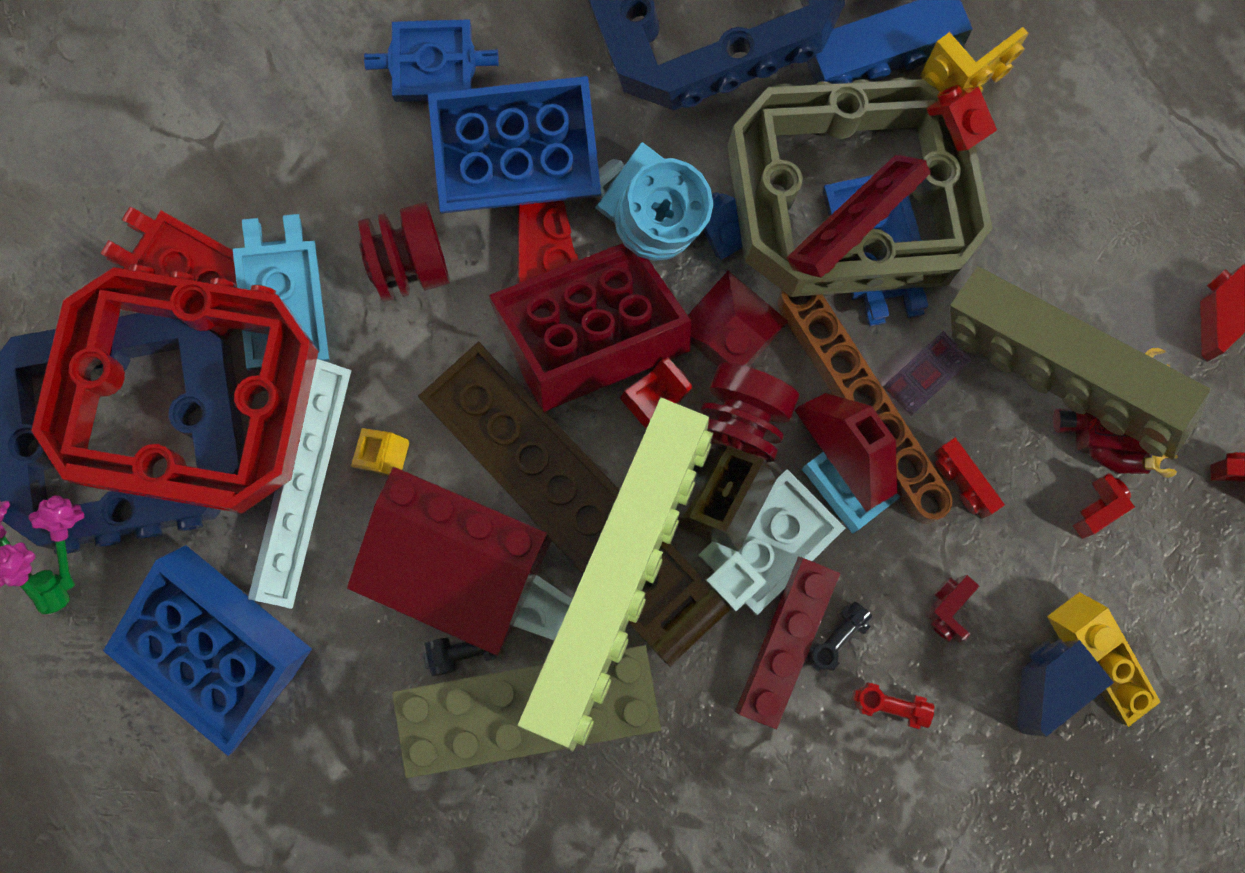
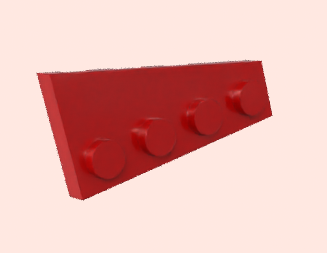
[517,200,578,284]

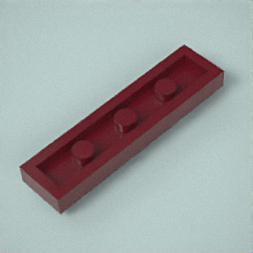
[787,155,931,278]
[735,556,841,730]

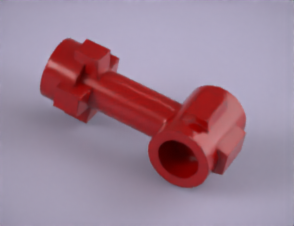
[851,682,935,729]

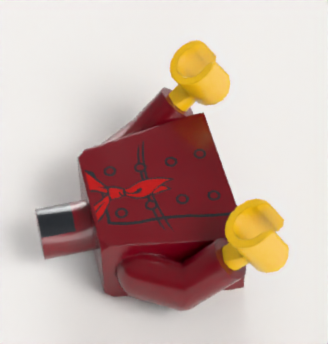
[1053,348,1178,478]

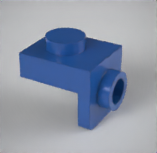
[703,192,743,260]

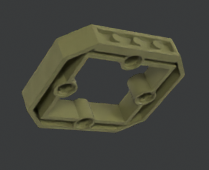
[727,78,993,297]

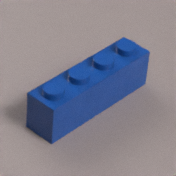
[806,0,973,84]

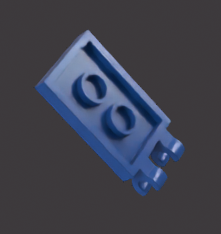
[822,175,928,327]

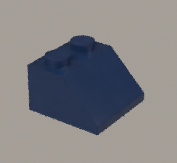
[1017,639,1114,737]

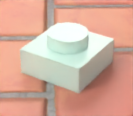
[706,551,766,612]

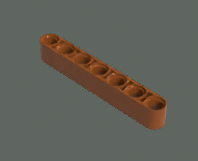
[777,290,952,524]

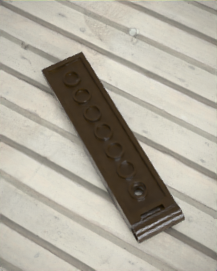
[418,341,731,668]

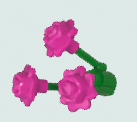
[0,495,84,614]

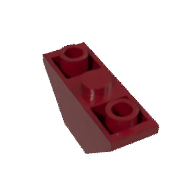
[794,393,897,512]

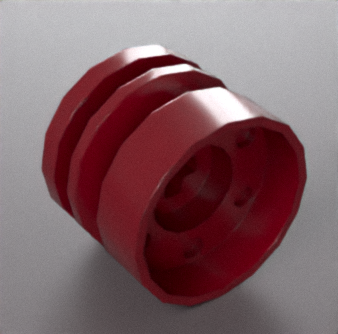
[358,202,450,303]
[701,362,799,463]

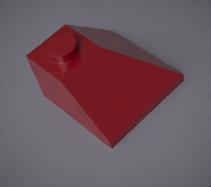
[688,270,788,367]

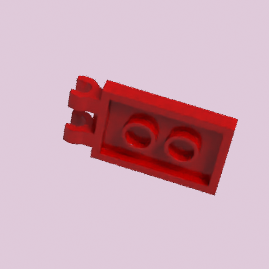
[100,206,237,340]

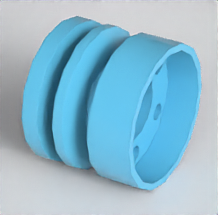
[614,158,713,261]

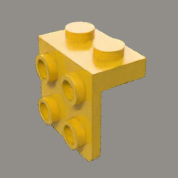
[920,27,1029,93]

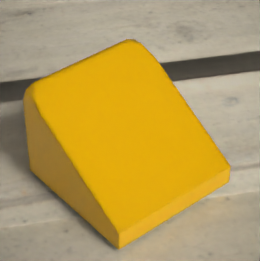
[351,428,409,477]

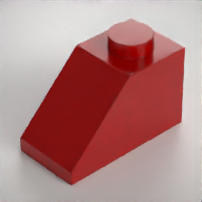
[1200,264,1245,362]

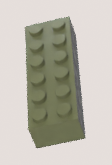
[950,266,1211,460]
[392,645,662,779]

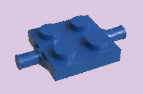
[364,19,499,102]

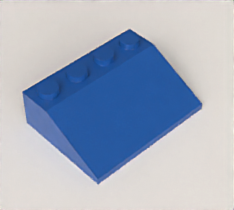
[428,76,602,214]
[103,545,312,756]

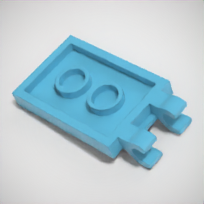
[233,214,330,371]

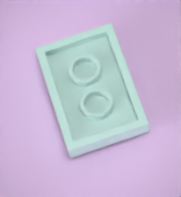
[698,469,846,616]

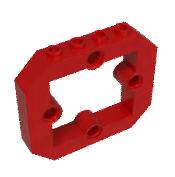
[31,264,319,514]

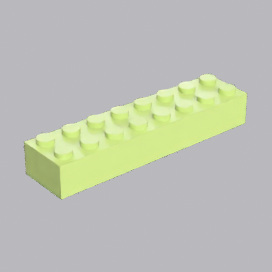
[517,397,713,751]

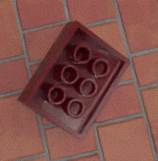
[489,243,691,412]
[347,466,551,657]

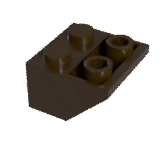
[676,445,776,552]

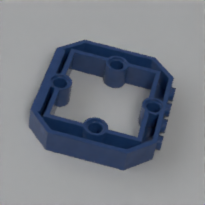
[588,0,845,110]
[0,313,245,555]

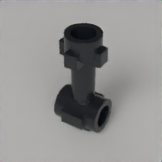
[808,601,874,672]
[422,637,504,677]

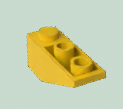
[1047,592,1161,727]

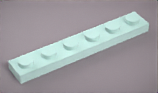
[248,359,351,609]

